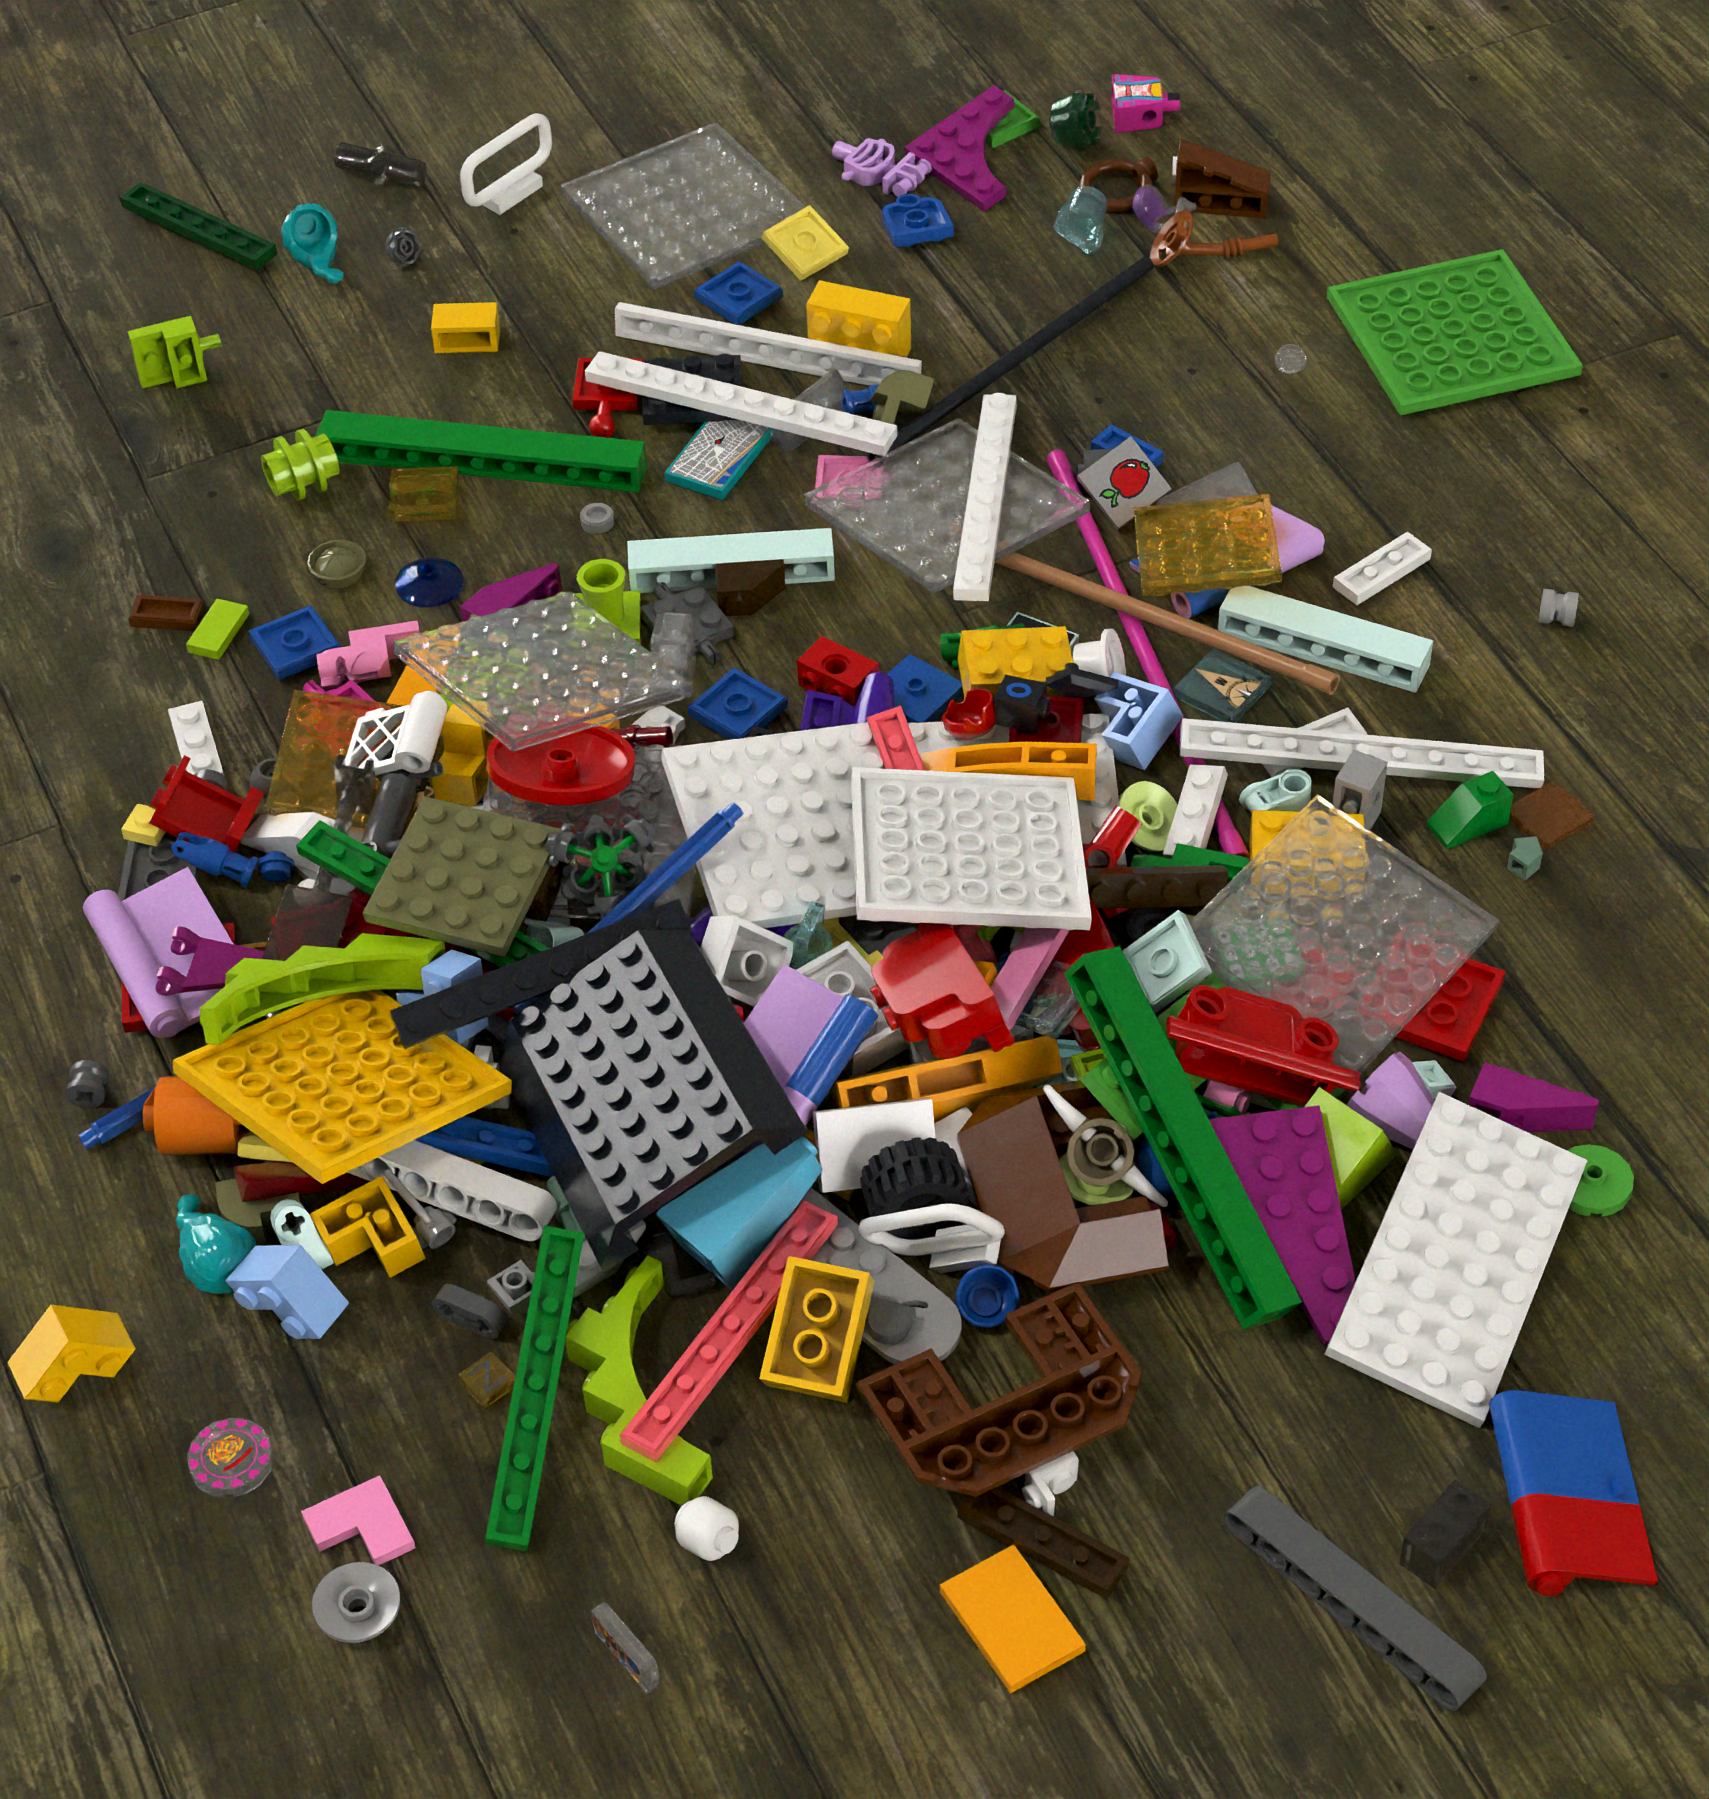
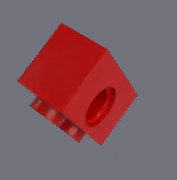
[797,636,879,708]

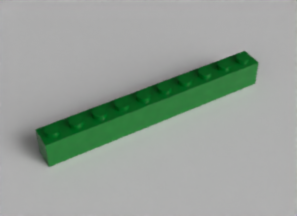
[315,410,647,493]
[1064,946,1302,1330]

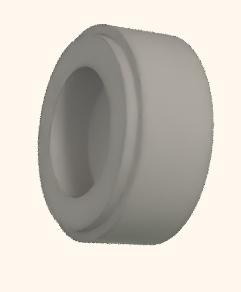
[580,503,614,534]

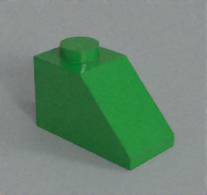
[1426,771,1514,849]

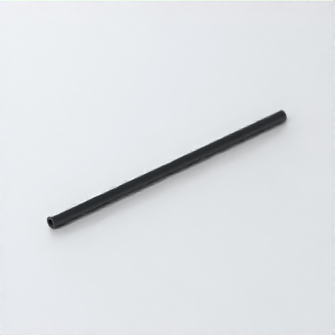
[867,256,1154,466]

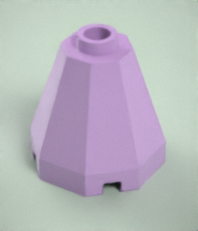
[1347,1052,1434,1149]

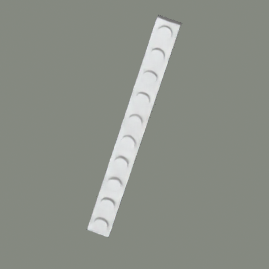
[615,302,922,386]
[585,351,897,456]
[953,393,1017,601]
[1180,718,1544,789]

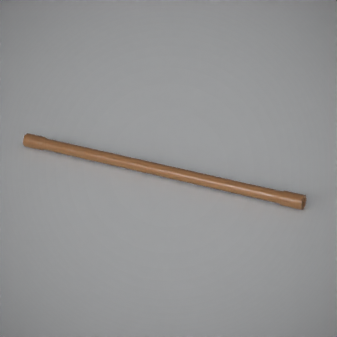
[947,528,1340,695]

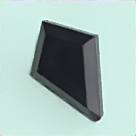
[1046,663,1119,698]

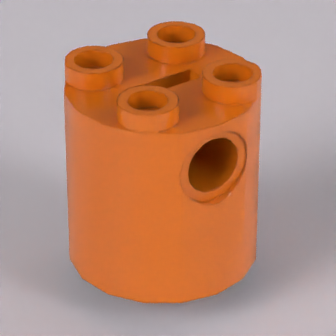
[143,1076,248,1155]

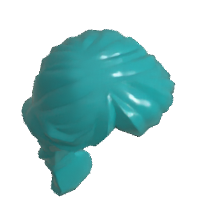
[281,203,344,284]
[176,1194,256,1294]

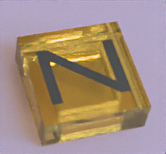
[458,1351,515,1408]

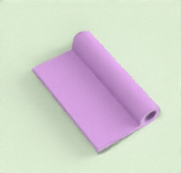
[83,867,233,1038]

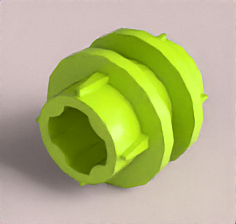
[261,429,340,501]

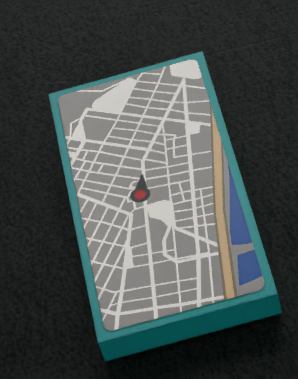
[664,420,778,500]

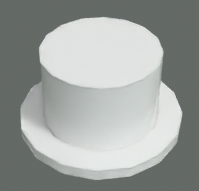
[1073,629,1126,677]

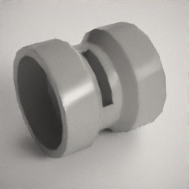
[1538,588,1579,627]

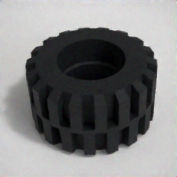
[860,1137,970,1239]

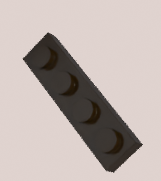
[1085,865,1229,909]
[958,1486,1129,1599]

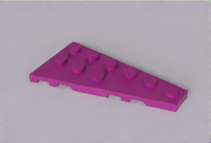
[1209,1105,1356,1347]

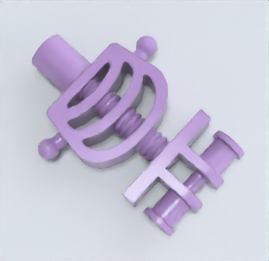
[832,138,932,197]

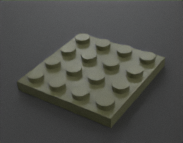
[363,796,561,957]

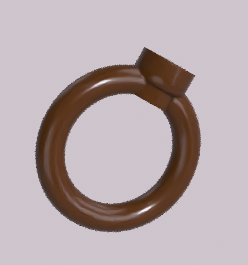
[1079,157,1158,213]

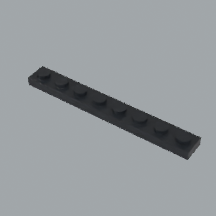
[389,898,694,1049]

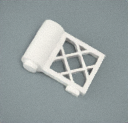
[340,691,448,783]

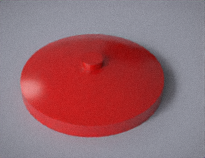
[487,719,635,805]

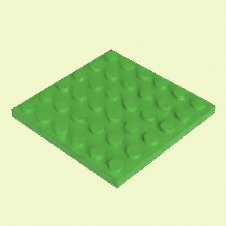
[1327,249,1583,416]

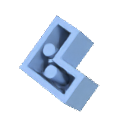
[1094,672,1183,770]
[396,949,489,1044]
[226,1245,349,1339]

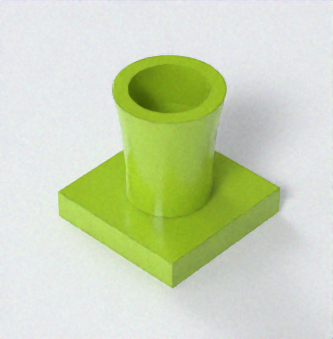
[570,559,641,651]

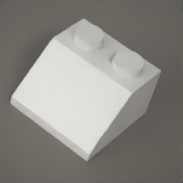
[700,915,796,1011]

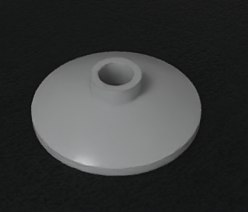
[312,1562,401,1643]

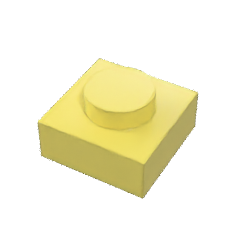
[121,804,166,847]

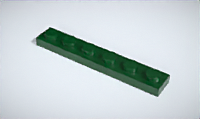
[120,181,278,270]

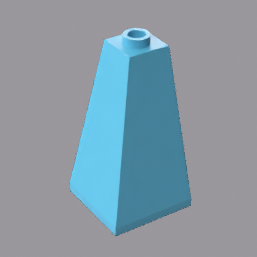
[656,1136,823,1291]

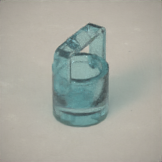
[1054,186,1107,255]
[784,901,833,970]

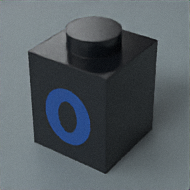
[994,675,1051,733]

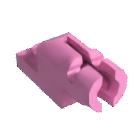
[316,620,421,690]

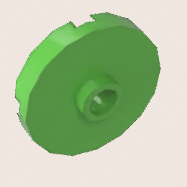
[1567,1144,1634,1217]

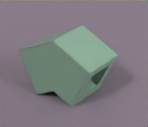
[1507,836,1543,881]

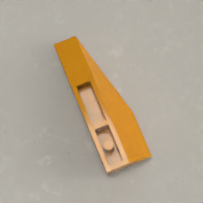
[920,742,1097,801]
[830,1034,1063,1124]

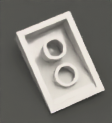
[797,941,908,1078]

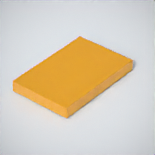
[940,1544,1086,1694]

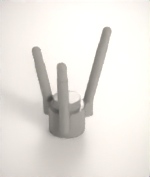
[383,1169,457,1249]

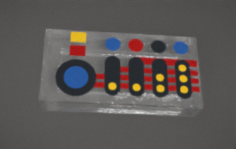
[591,1602,660,1693]

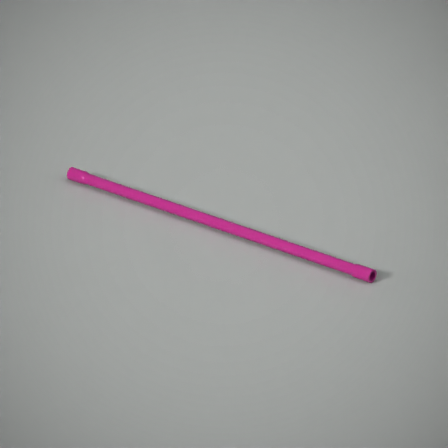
[1047,449,1250,858]

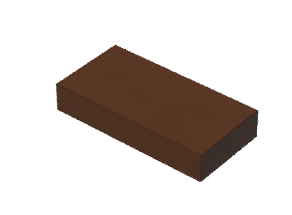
[128,595,205,631]

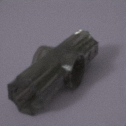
[334,142,427,187]

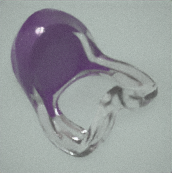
[1133,185,1197,233]

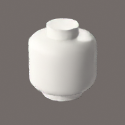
[674,1496,739,1561]

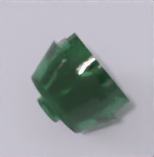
[1049,89,1102,151]

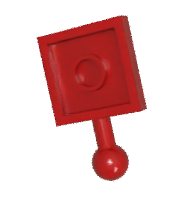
[572,358,643,438]

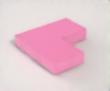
[301,1475,415,1566]

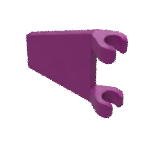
[155,926,275,995]

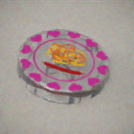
[187,1418,273,1497]

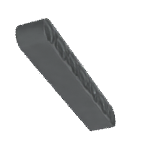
[1223,1485,1487,1711]

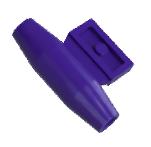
[800,672,895,731]

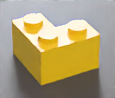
[429,702,498,806]
[309,1175,426,1278]
[7,1305,135,1403]

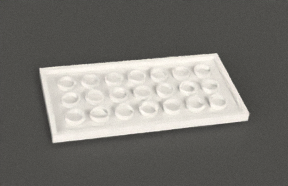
[1325,1092,1587,1428]

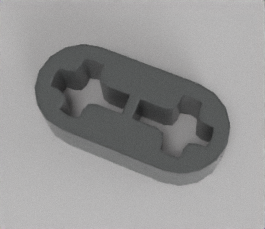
[432,1284,509,1339]

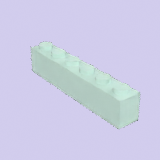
[627,528,835,593]
[1218,582,1433,693]

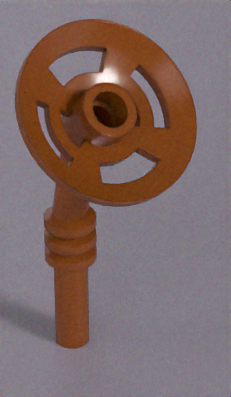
[1150,210,1278,267]

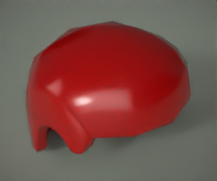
[942,689,996,740]

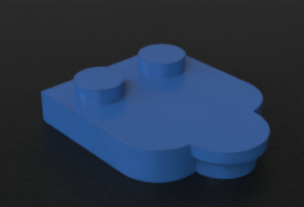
[882,194,954,247]

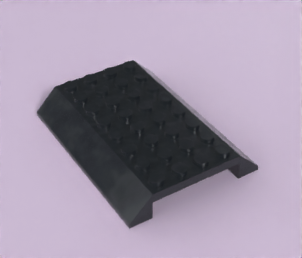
[498,930,808,1273]

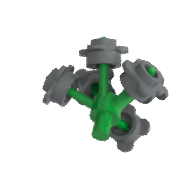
[546,814,656,919]

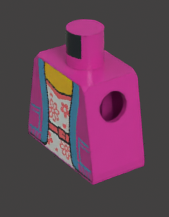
[1111,74,1180,133]

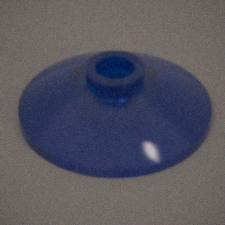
[395,558,463,607]

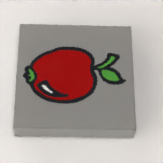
[1077,436,1172,531]

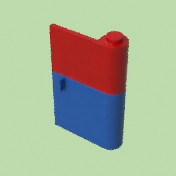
[1489,1390,1658,1596]

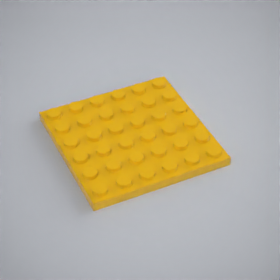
[173,990,512,1184]

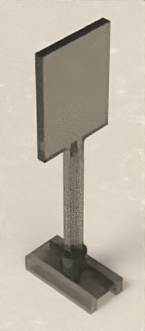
[262,754,376,961]

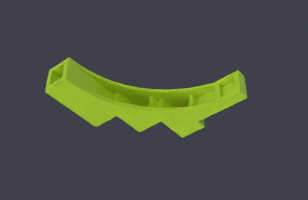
[200,933,446,1045]
[565,1255,713,1506]

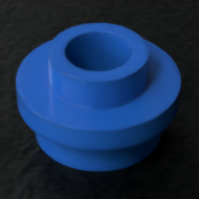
[257,851,295,883]

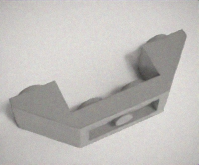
[487,1220,646,1313]

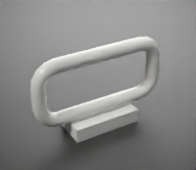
[460,113,552,215]
[858,1203,1005,1273]

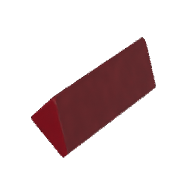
[234,1161,370,1202]

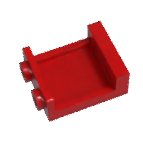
[149,755,264,852]

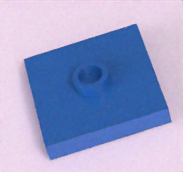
[694,261,783,325]
[249,605,341,681]
[887,654,964,723]
[688,668,788,740]

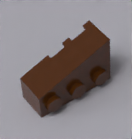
[1174,139,1271,219]

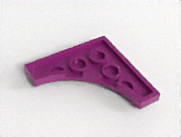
[904,85,1015,212]

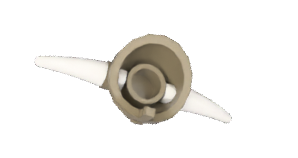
[1043,1085,1168,1207]

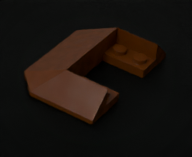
[957,1080,1169,1292]
[857,1282,1141,1497]

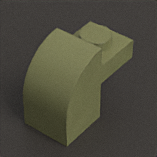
[870,371,934,424]
[215,1178,301,1246]

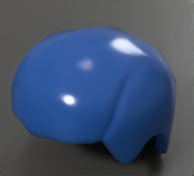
[955,1264,1019,1329]

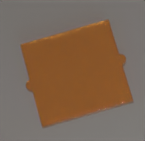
[1510,781,1595,849]

